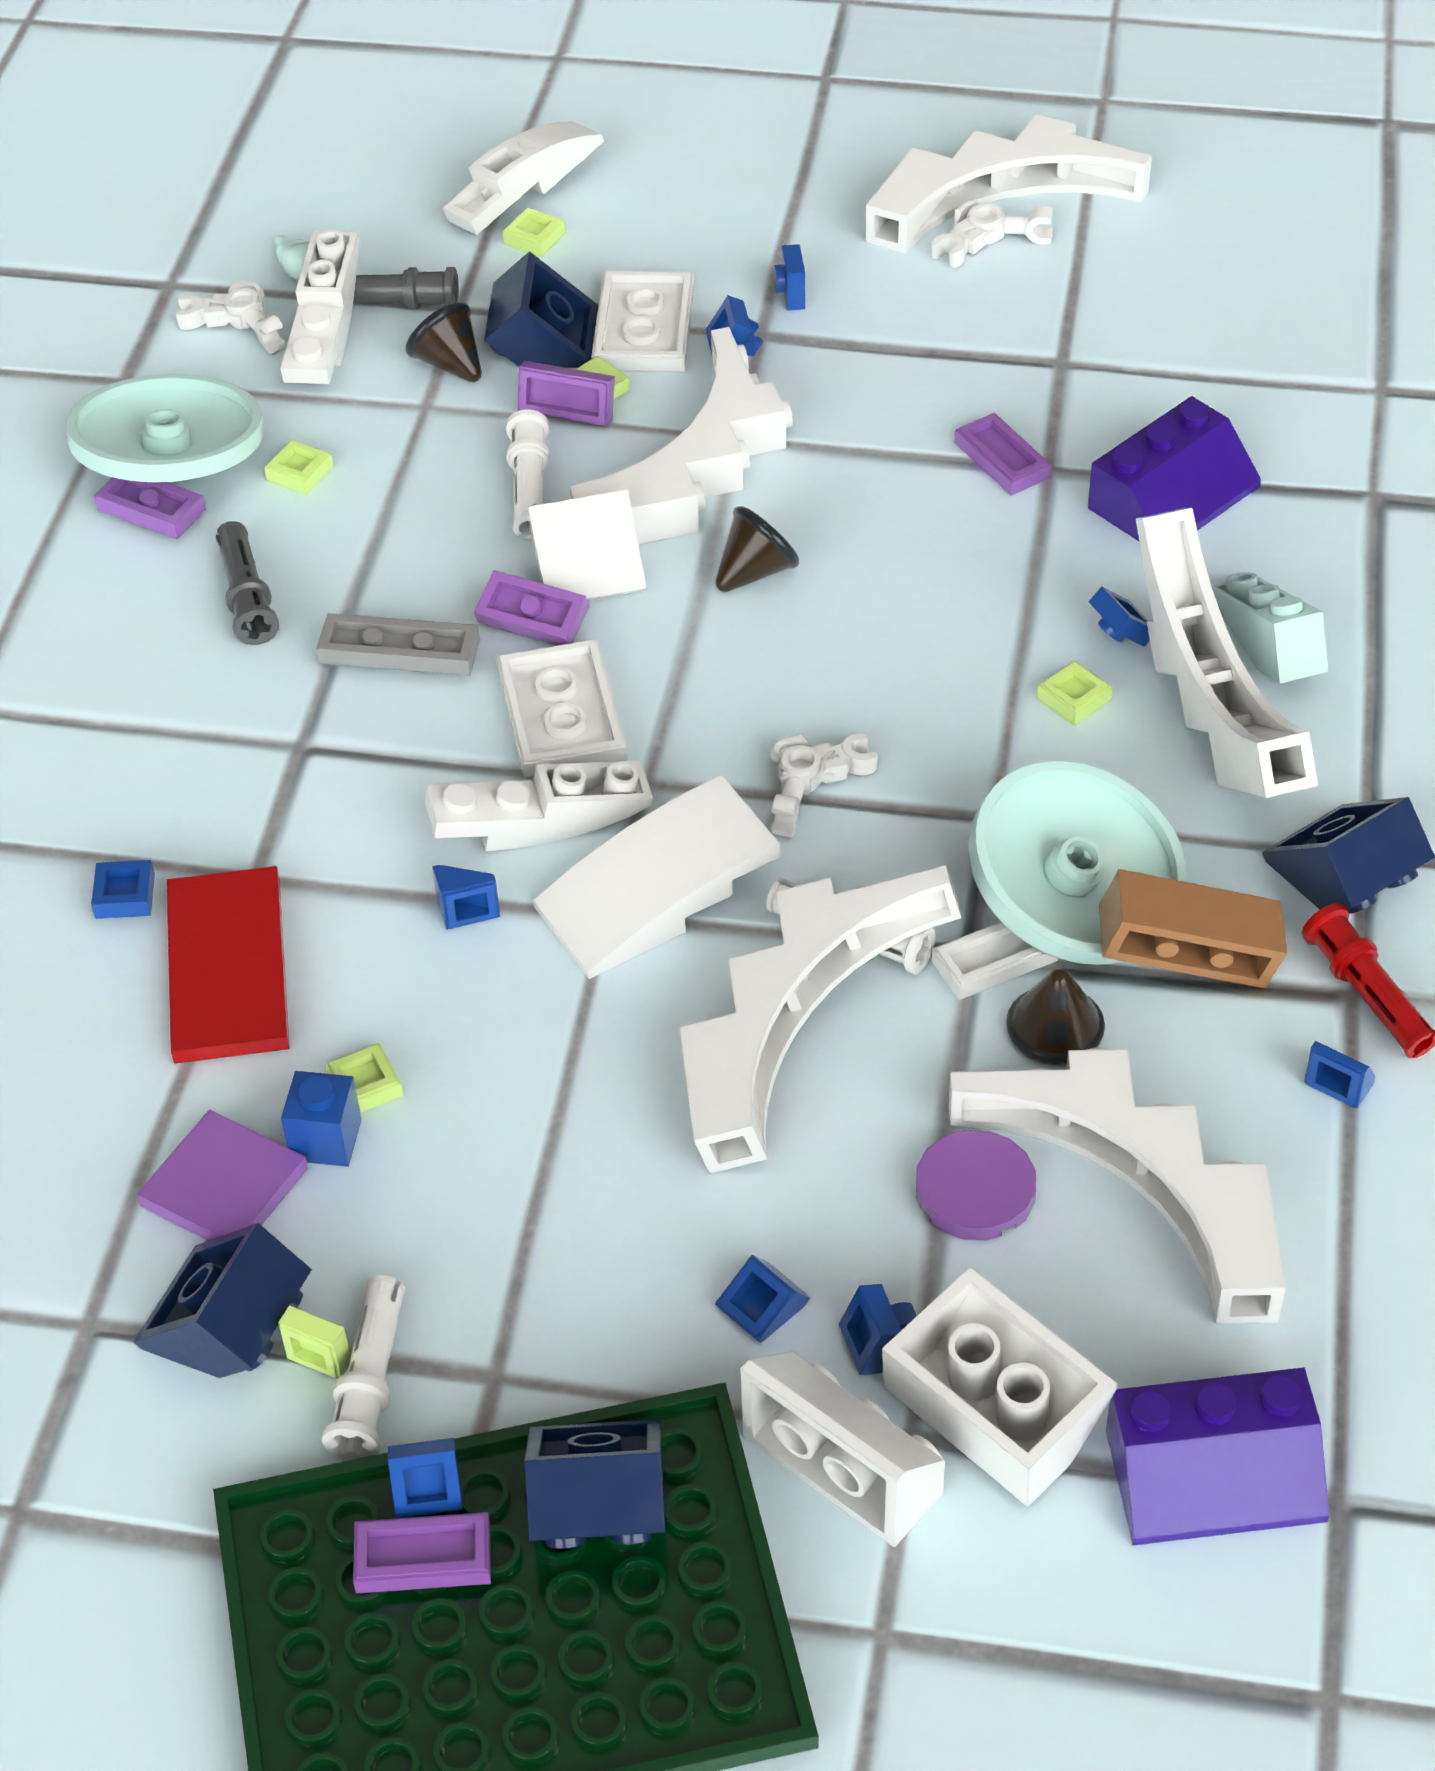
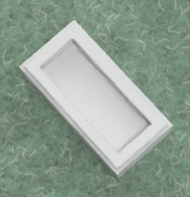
[931,922,1058,1001]

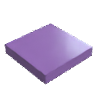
[137,1109,308,1241]

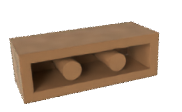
[1099,869,1287,989]

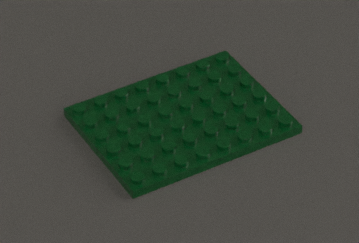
[213,1382,819,1771]

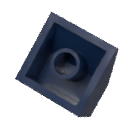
[484,251,598,368]
[1262,797,1435,914]
[133,1223,312,1378]
[524,1419,665,1548]

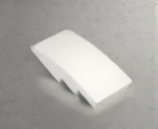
[533,774,780,979]

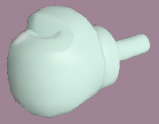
[274,235,309,280]

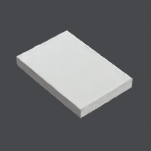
[591,271,694,372]
[496,639,628,778]

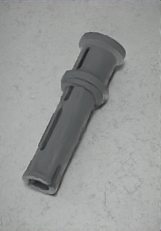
[353,267,459,309]
[215,521,279,645]

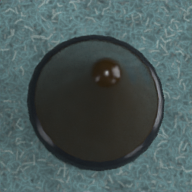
[405,302,482,382]
[716,506,799,592]
[1006,968,1105,1064]

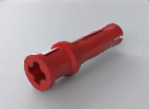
[1301,903,1435,1058]

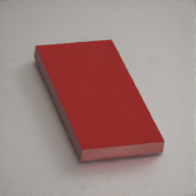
[167,866,290,1064]

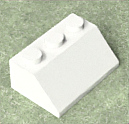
[882,1267,1117,1507]
[740,1351,945,1548]

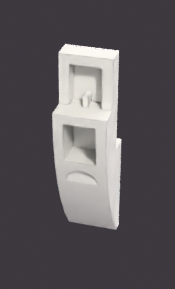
[442,121,604,235]
[280,229,359,384]
[424,760,653,851]

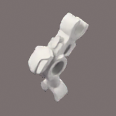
[931,200,1053,268]
[176,281,287,354]
[770,733,878,837]

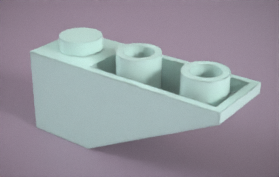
[1211,572,1328,684]

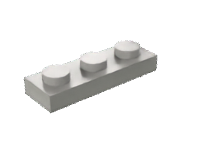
[316,613,480,676]

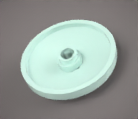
[66,374,263,482]
[968,761,1188,965]

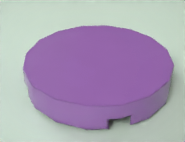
[916,1130,1036,1240]

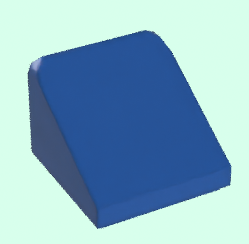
[432,865,500,930]
[1304,1041,1376,1108]
[715,1255,810,1343]

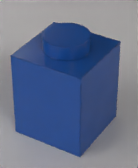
[281,1071,362,1167]

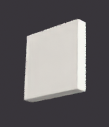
[527,490,647,601]

